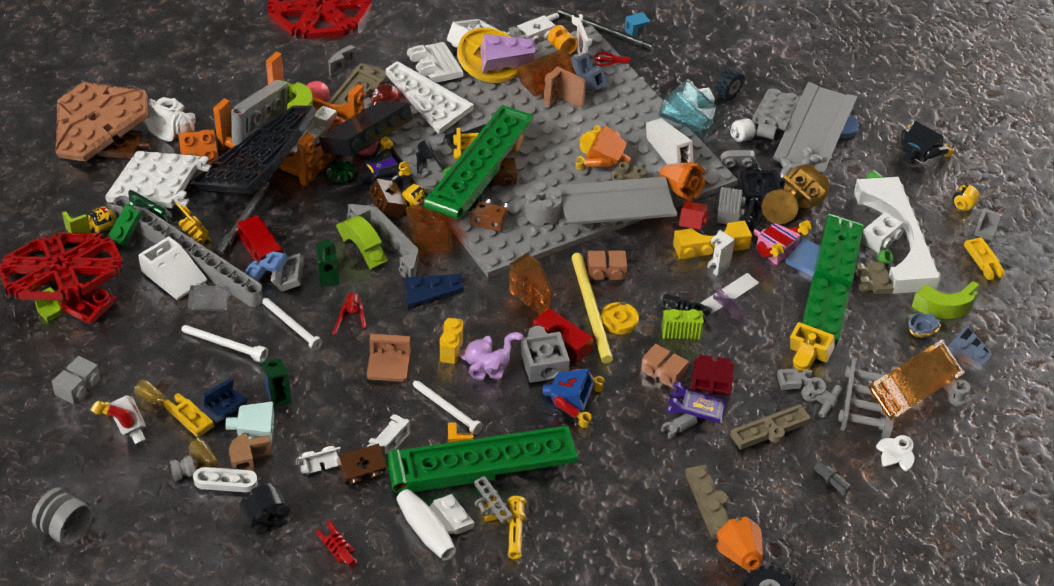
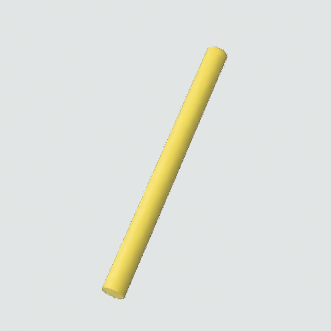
[571,253,613,364]

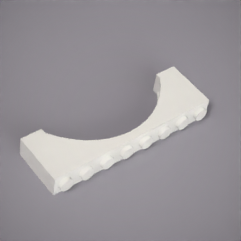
[854,177,941,294]

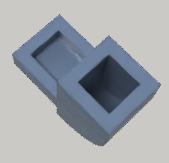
[571,53,608,91]

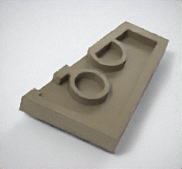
[328,67,385,105]

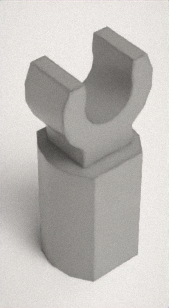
[661,413,697,439]

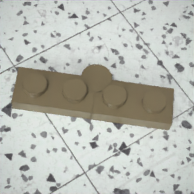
[730,404,811,450]
[685,465,729,540]

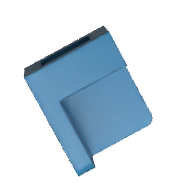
[625,12,650,37]

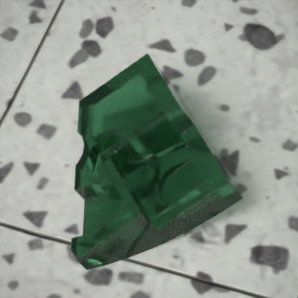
[128,189,172,223]

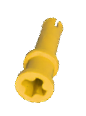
[507,496,526,559]

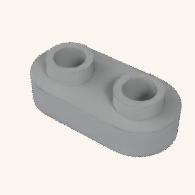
[720,150,756,167]

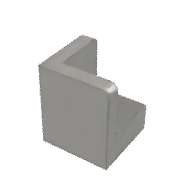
[974,208,1001,241]

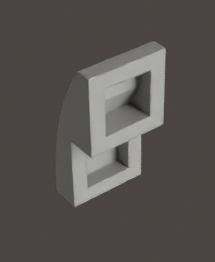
[328,45,356,76]

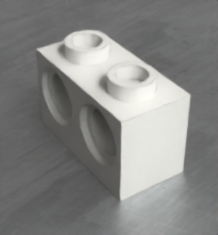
[861,212,903,253]

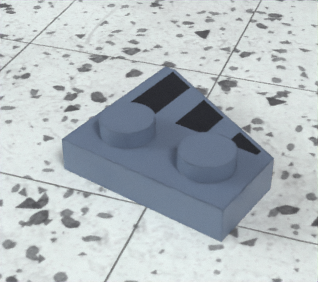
[946,326,992,370]

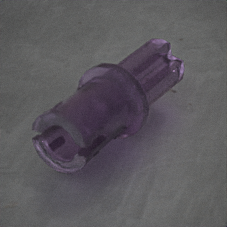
[713,289,746,320]

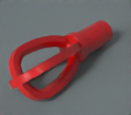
[594,52,630,67]

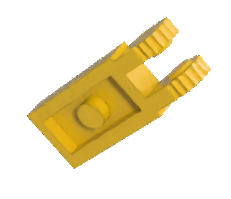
[964,237,1005,280]
[163,393,214,438]

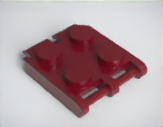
[691,354,734,396]

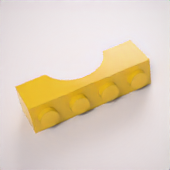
[673,220,752,259]

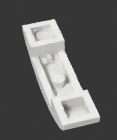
[290,106,337,154]

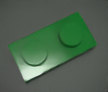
[108,204,143,246]

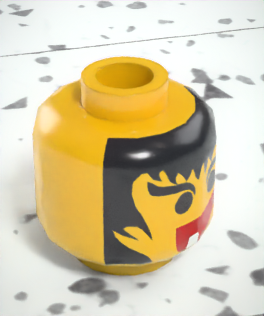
[402,184,427,211]
[952,185,980,211]
[88,207,116,233]

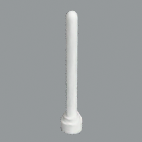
[182,325,268,363]

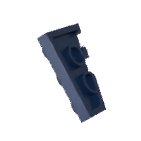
[405,274,464,310]

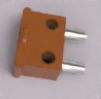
[470,198,508,231]

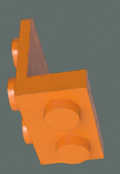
[178,130,218,164]

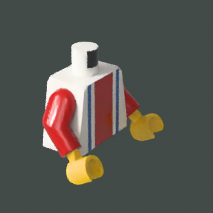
[91,395,146,445]

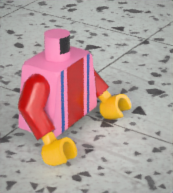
[753,221,812,265]

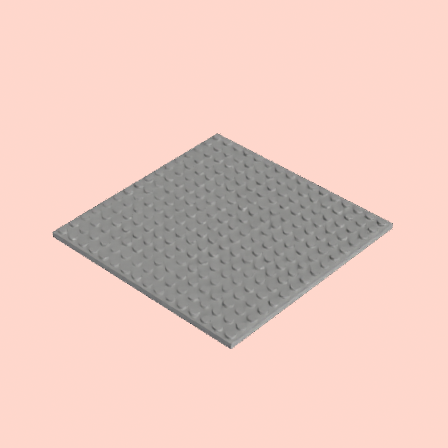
[364,26,738,278]

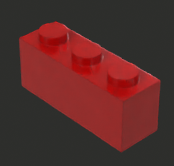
[237,215,284,262]

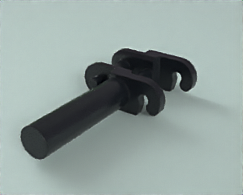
[444,124,485,149]

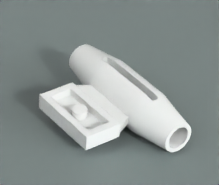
[397,489,475,561]

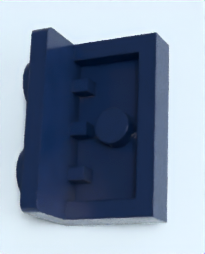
[200,378,248,423]

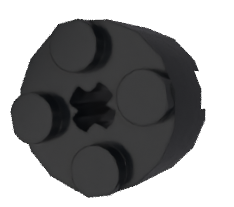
[240,483,290,535]

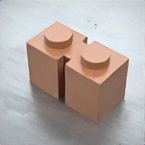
[587,251,627,280]
[641,343,689,389]

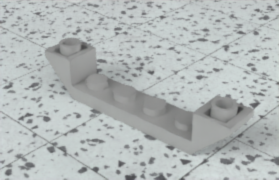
[347,204,419,277]

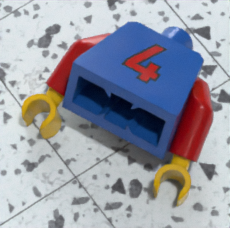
[543,368,604,428]

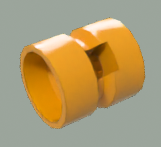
[547,25,578,56]

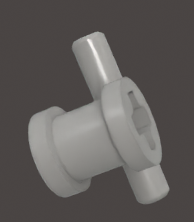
[929,369,971,406]
[801,377,842,418]

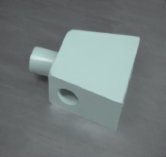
[226,402,274,445]

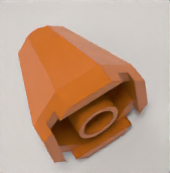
[660,162,705,202]
[717,517,763,571]

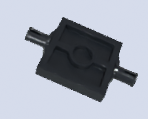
[740,162,781,202]

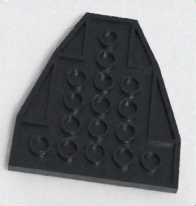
[190,105,317,194]

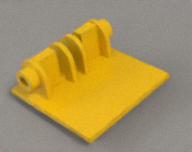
[175,202,212,245]

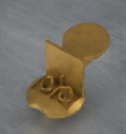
[762,164,830,225]

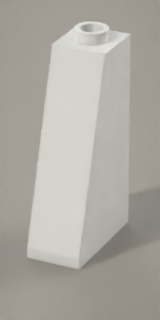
[646,118,693,164]

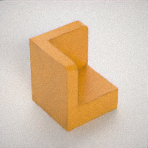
[448,423,474,443]

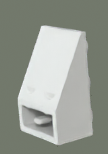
[138,236,207,300]

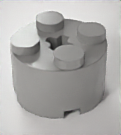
[524,182,562,226]

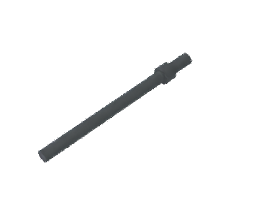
[216,181,271,256]

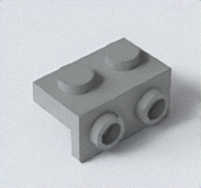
[271,253,304,292]

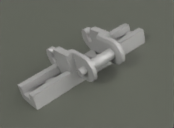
[474,476,512,523]

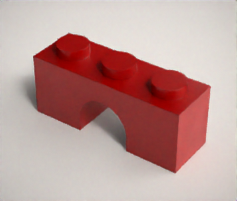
[533,308,593,363]

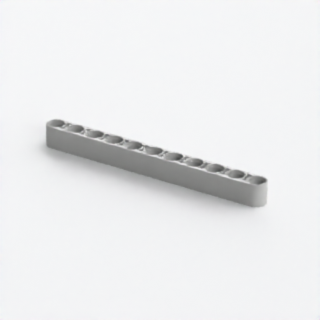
[113,195,263,307]

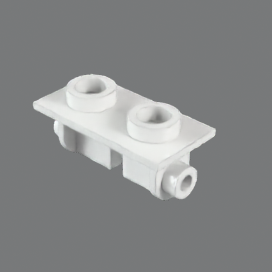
[298,446,341,475]

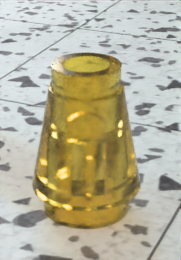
[134,379,166,406]
[188,438,218,468]

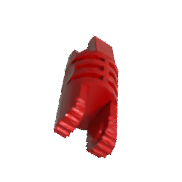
[315,520,358,569]

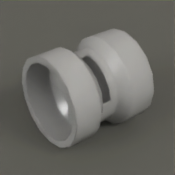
[169,455,196,482]

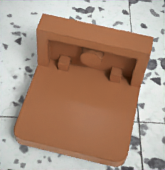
[544,66,586,107]
[367,334,411,382]

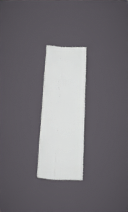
[700,273,759,313]

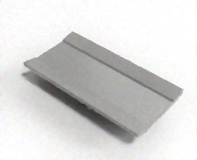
[773,81,858,174]
[558,177,677,227]

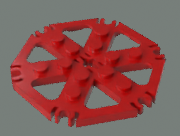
[267,0,372,39]
[0,232,123,300]

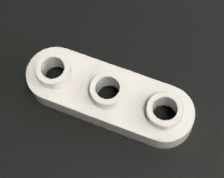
[193,467,258,492]

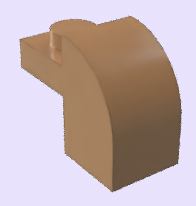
[229,433,272,472]

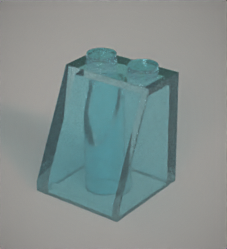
[658,78,716,132]

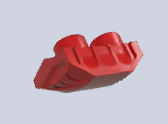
[60,282,118,324]

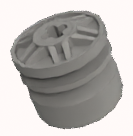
[32,488,93,546]

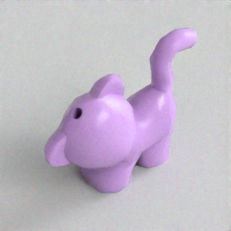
[459,332,523,380]

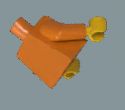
[575,125,631,170]

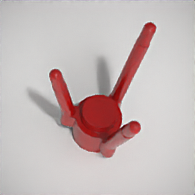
[332,293,366,335]

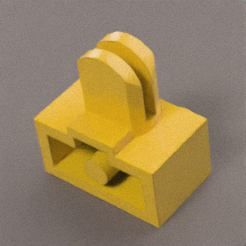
[790,322,835,372]

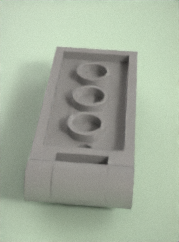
[231,80,288,145]

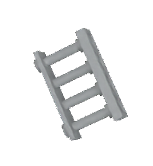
[838,358,900,439]

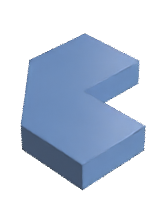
[244,251,289,281]

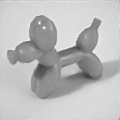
[778,146,823,182]

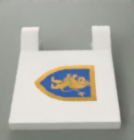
[572,14,589,56]

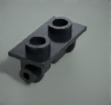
[742,197,763,231]

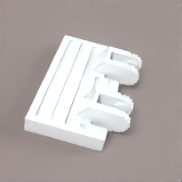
[407,42,463,83]

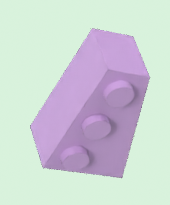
[480,34,535,73]

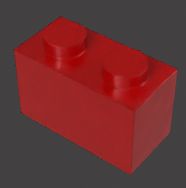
[679,201,709,230]

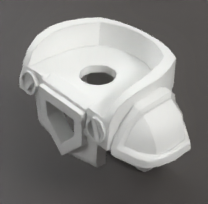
[143,97,196,141]

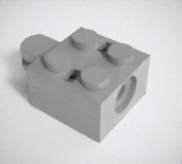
[521,326,570,383]

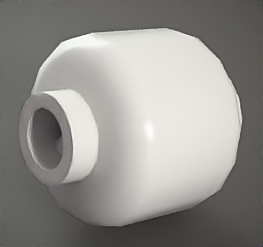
[730,119,757,142]

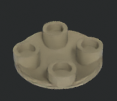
[611,162,647,181]

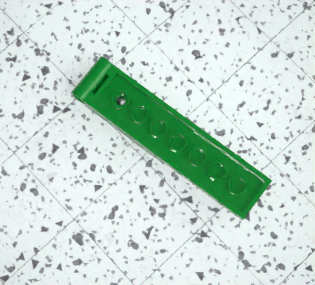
[424,105,534,220]
[802,213,864,345]
[386,426,578,493]

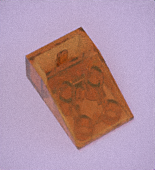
[406,205,452,254]
[509,253,553,315]

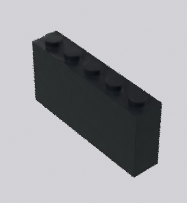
[319,100,414,156]

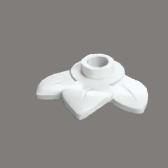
[876,435,915,472]

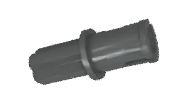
[814,460,851,494]

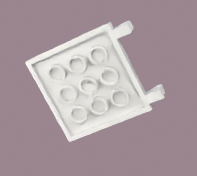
[105,151,211,208]

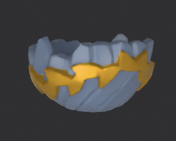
[909,312,941,338]

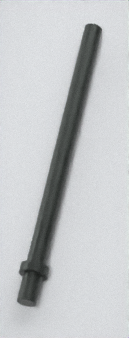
[558,8,654,50]

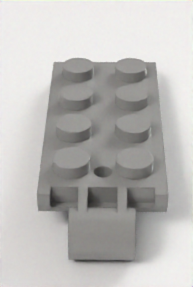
[752,89,801,140]

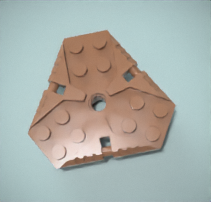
[56,82,148,162]

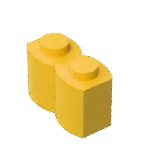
[440,318,463,364]

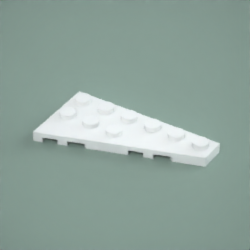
[385,61,474,135]

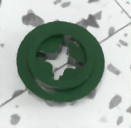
[327,160,355,182]

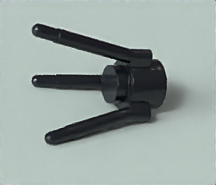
[416,140,446,174]

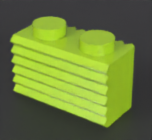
[662,309,704,340]

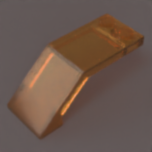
[868,340,965,421]

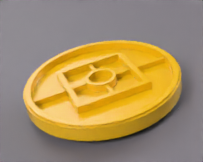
[457,28,522,83]

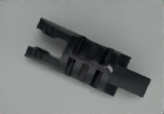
[662,294,712,323]

